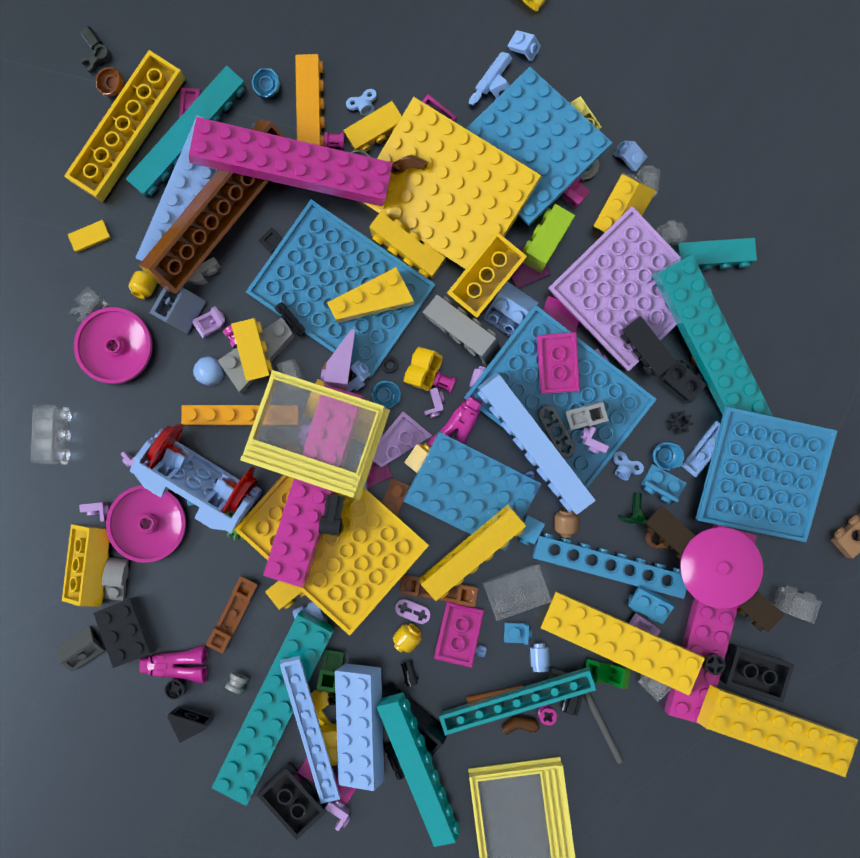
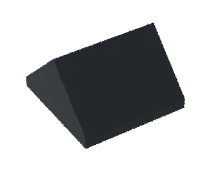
[167,706,214,743]

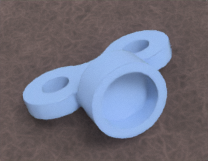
[346,89,377,116]
[613,451,644,480]

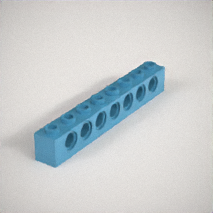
[532,533,687,599]

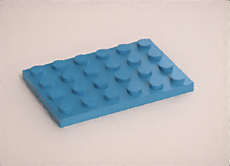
[403,431,541,552]

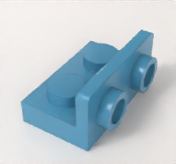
[641,464,686,505]

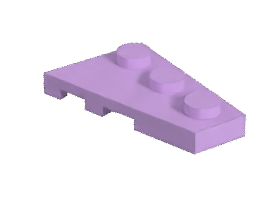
[373,411,432,468]

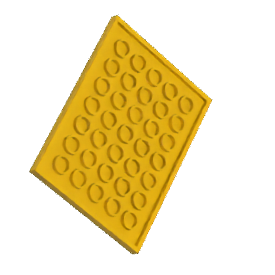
[363,97,542,269]
[235,454,430,636]

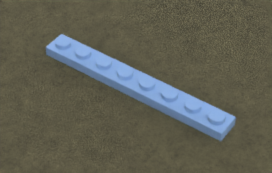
[280,656,340,804]

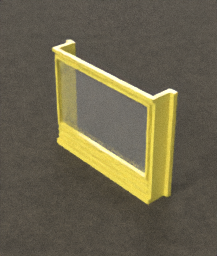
[240,370,390,500]
[468,756,575,858]

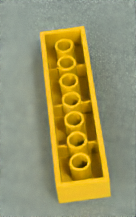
[64,50,186,203]
[541,591,705,695]
[696,685,858,777]

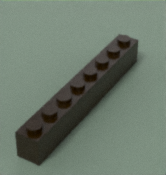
[645,506,784,632]

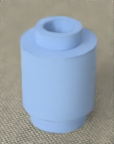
[530,643,550,672]

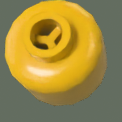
[129,270,157,299]
[393,623,422,653]

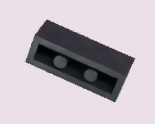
[619,316,676,377]

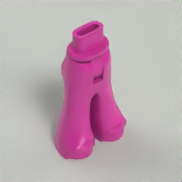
[427,395,483,447]
[140,646,207,684]

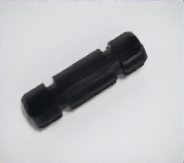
[275,302,305,336]
[383,741,405,780]

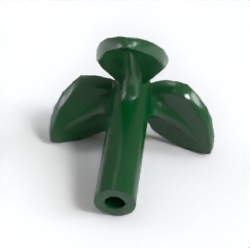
[618,493,647,525]

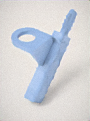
[469,52,512,105]

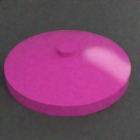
[74,307,152,384]
[106,485,186,563]
[680,528,763,608]

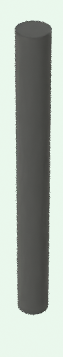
[583,692,624,764]

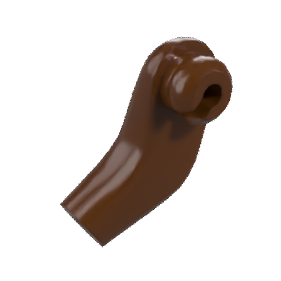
[391,155,428,175]
[501,716,540,735]

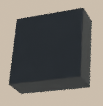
[258,227,283,254]

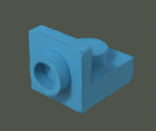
[504,622,532,645]

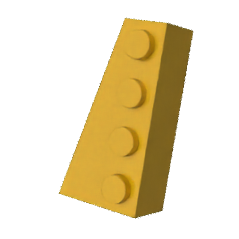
[369,209,446,279]
[327,267,414,323]

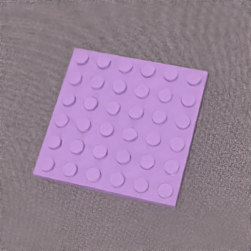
[548,206,712,371]

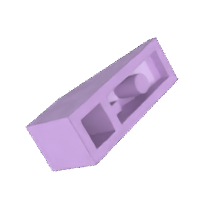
[320,329,355,390]

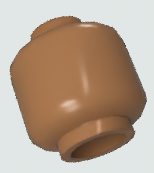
[554,508,580,538]

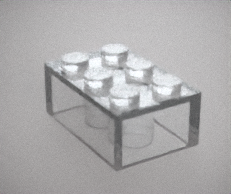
[31,405,71,465]
[483,563,552,621]

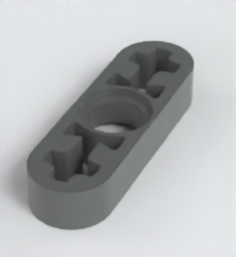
[538,405,575,457]

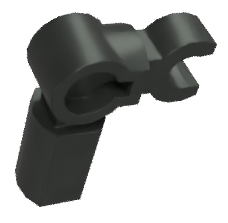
[80,26,111,73]

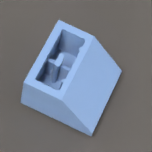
[482,282,539,337]

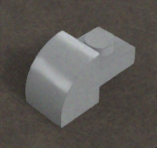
[187,257,221,285]
[566,401,609,430]
[102,557,128,601]

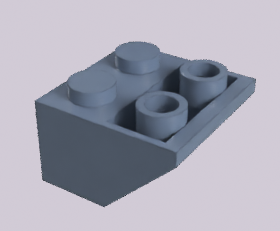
[149,287,206,334]

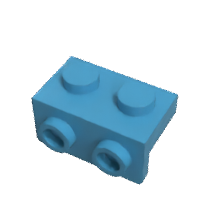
[628,585,675,624]

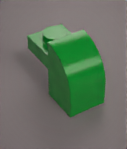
[317,649,345,692]
[586,659,631,689]

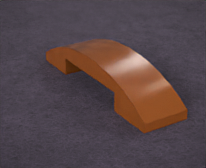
[399,574,478,607]
[205,576,258,654]

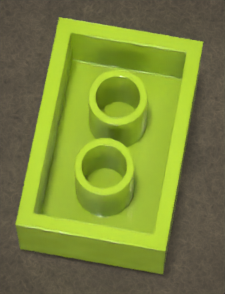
[523,204,575,273]

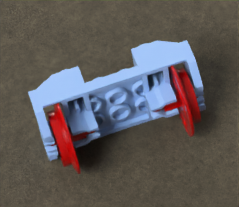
[130,423,263,533]

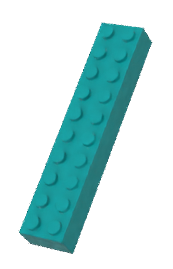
[651,254,773,416]
[212,610,336,806]

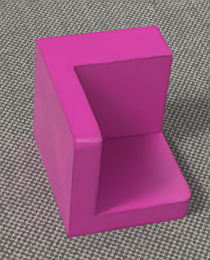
[562,177,590,209]

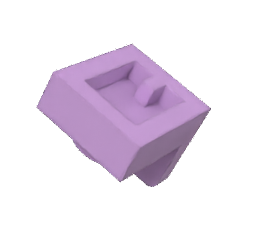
[79,502,110,522]

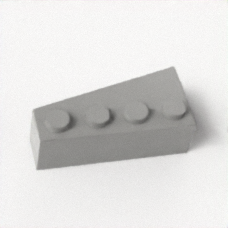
[423,295,501,366]
[218,318,295,394]

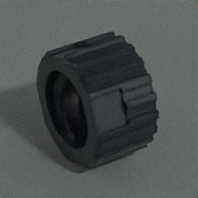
[381,356,399,374]

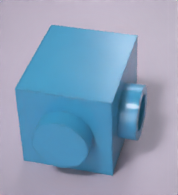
[518,515,545,546]

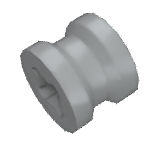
[225,672,249,694]

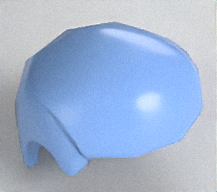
[193,356,225,386]

